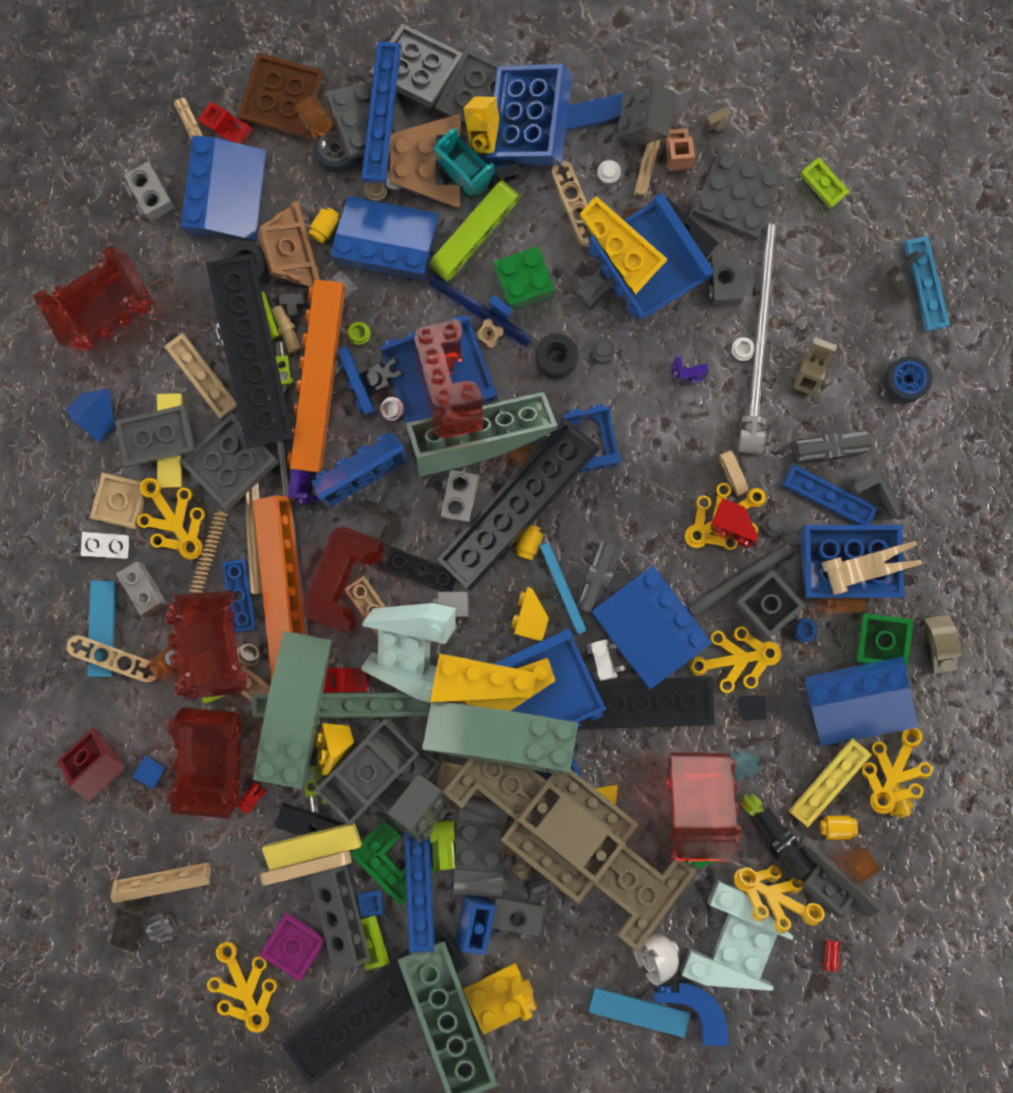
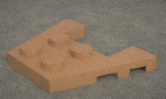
[389,114,461,208]

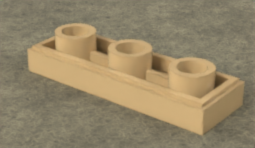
[344,575,386,638]

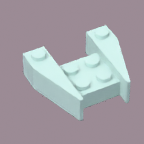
[362,603,456,703]
[679,879,793,991]

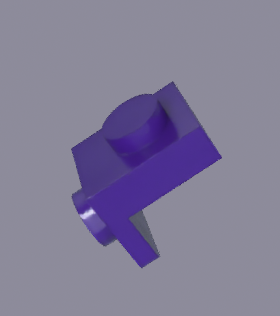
[671,356,709,384]
[288,469,320,506]

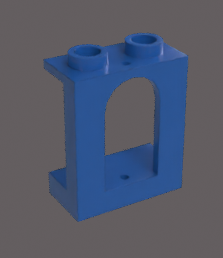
[562,404,621,473]

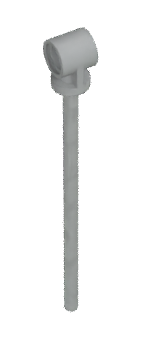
[738,224,776,454]

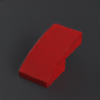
[198,102,253,144]
[323,668,369,693]

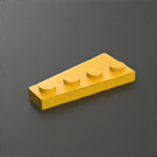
[580,196,668,296]
[430,654,536,702]
[459,658,556,711]

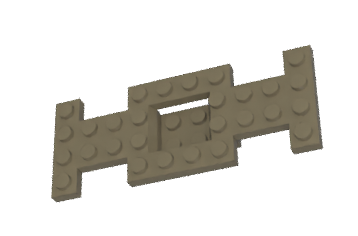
[443,759,697,952]

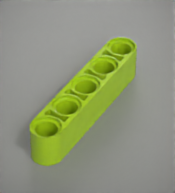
[429,180,521,281]

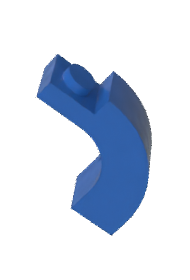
[652,979,728,1046]

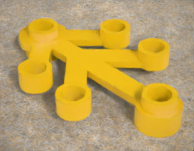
[137,478,206,560]
[685,483,766,551]
[688,627,782,693]
[861,728,933,814]
[734,865,825,934]
[207,941,278,1033]

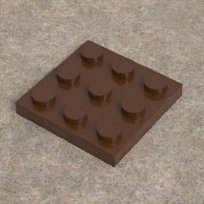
[237,52,325,138]

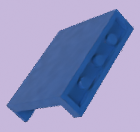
[587,193,714,323]
[380,315,498,423]
[494,629,606,728]

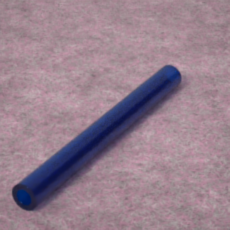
[428,274,532,346]

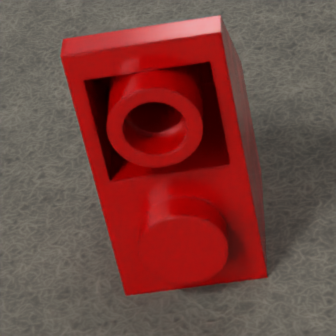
[710,498,759,548]

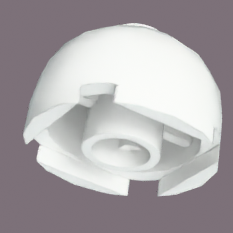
[633,933,679,986]

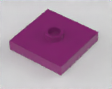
[259,912,326,982]

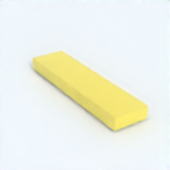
[157,393,183,489]
[788,738,872,828]
[262,822,362,871]

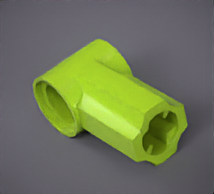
[430,820,455,870]

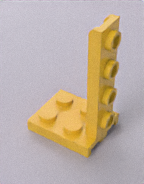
[463,962,537,1035]

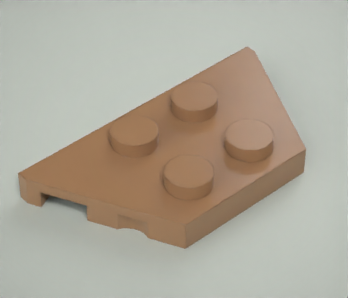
[257,201,320,288]

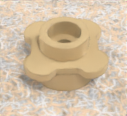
[475,319,503,348]

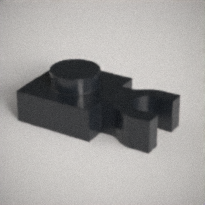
[360,358,405,395]

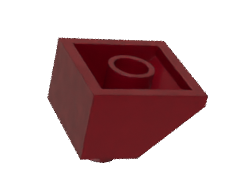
[57,728,125,801]

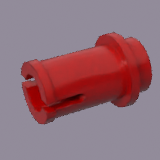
[237,782,267,814]
[821,940,841,972]

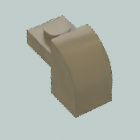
[793,337,837,396]
[925,615,961,674]

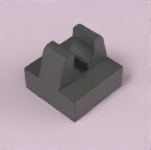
[279,293,306,316]

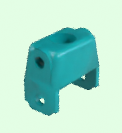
[433,127,495,197]

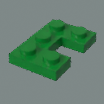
[350,819,436,906]

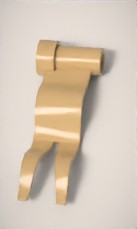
[822,541,922,595]

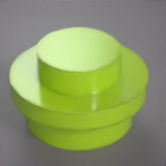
[347,322,371,346]
[740,794,764,817]

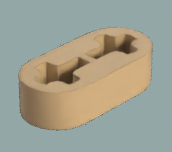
[719,450,749,496]

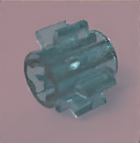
[730,751,761,781]

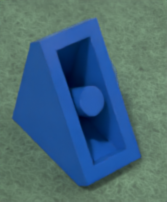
[65,388,116,443]

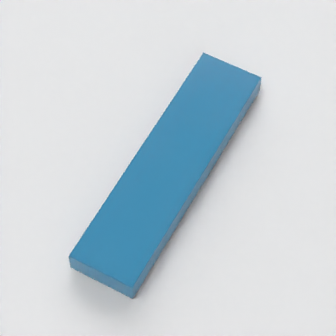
[903,236,950,333]
[540,542,586,635]
[87,581,116,677]
[588,987,690,1038]

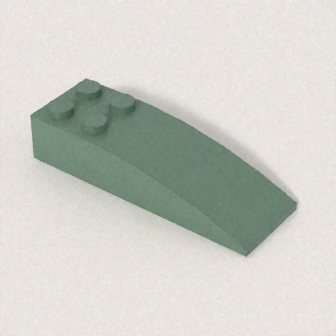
[406,392,558,477]
[253,631,332,789]
[422,702,578,776]
[398,941,497,1093]

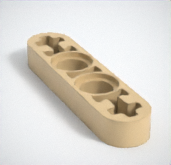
[552,161,591,247]
[67,635,159,683]
[259,850,352,886]

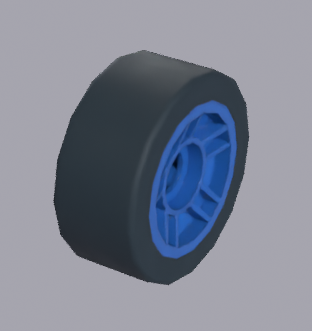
[884,356,933,403]

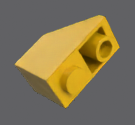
[463,96,499,153]
[511,587,549,642]
[314,723,354,775]

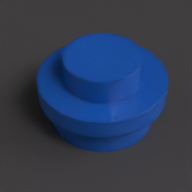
[793,618,817,642]

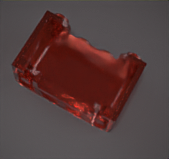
[33,245,154,351]
[414,319,483,438]
[303,527,386,635]
[165,590,247,700]
[167,707,242,819]
[667,752,741,861]

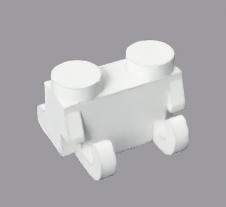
[586,639,627,681]

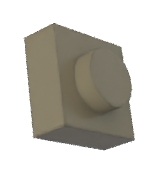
[704,106,732,133]

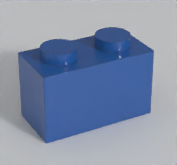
[454,895,496,955]

